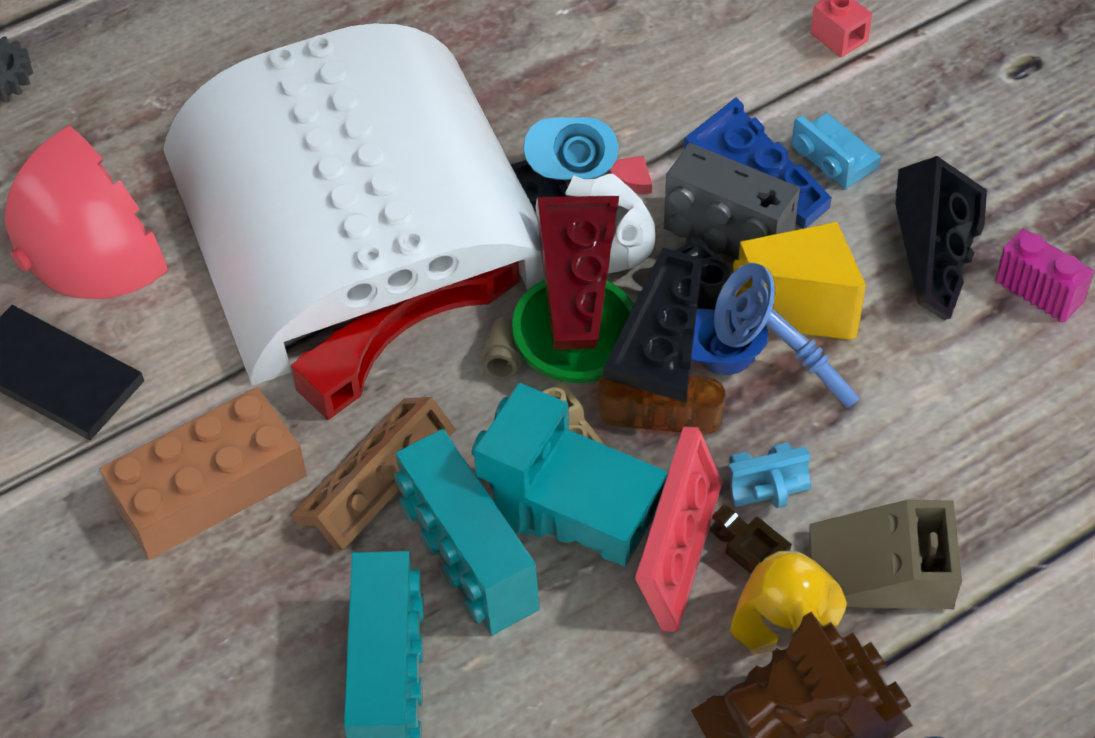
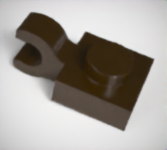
[710,504,792,574]

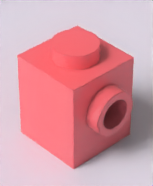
[810,0,872,57]

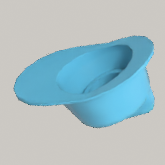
[523,117,619,180]

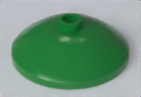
[512,279,634,383]

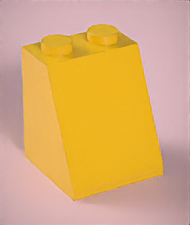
[733,222,866,340]

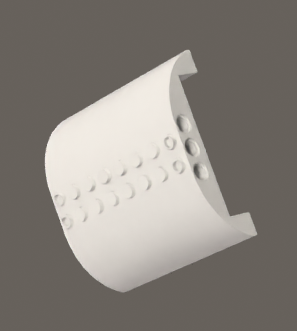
[163,23,544,386]

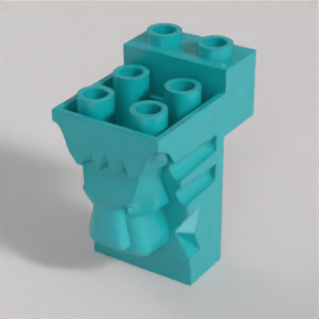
[472,383,668,567]

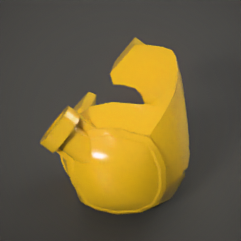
[730,551,847,655]

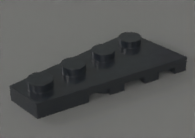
[603,248,702,403]

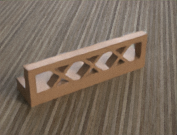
[291,397,456,550]

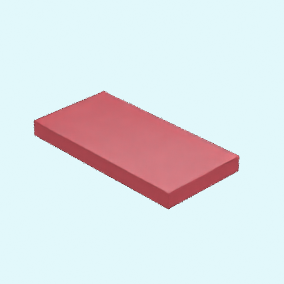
[635,427,723,632]

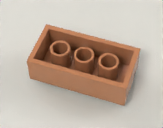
[99,386,307,560]

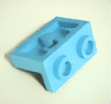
[791,113,881,189]

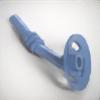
[714,263,860,409]

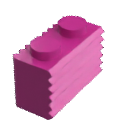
[995,228,1095,322]

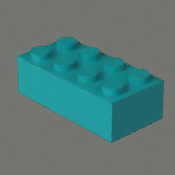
[394,428,540,636]
[344,551,424,738]

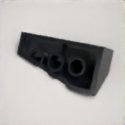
[895,156,987,320]

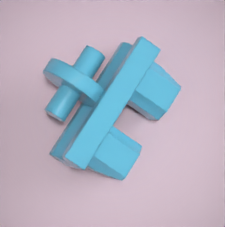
[728,442,811,508]

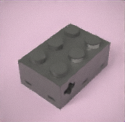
[664,143,800,260]

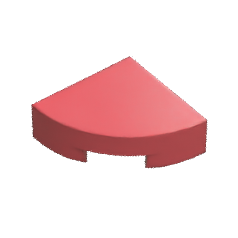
[606,156,652,194]

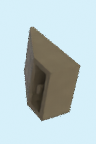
[809,500,962,609]

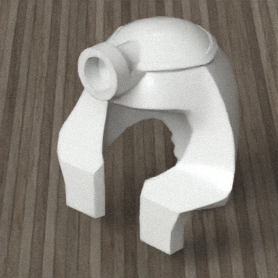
[565,174,655,274]

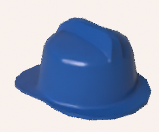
[691,309,769,375]

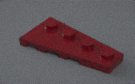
[536,196,619,350]

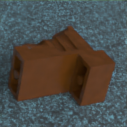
[691,611,913,738]

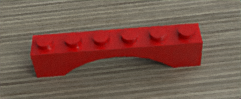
[291,261,519,420]

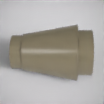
[480,318,522,380]

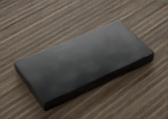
[0,305,144,441]

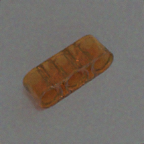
[599,376,726,434]

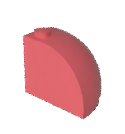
[5,125,168,299]

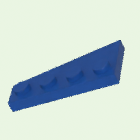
[684,97,832,229]

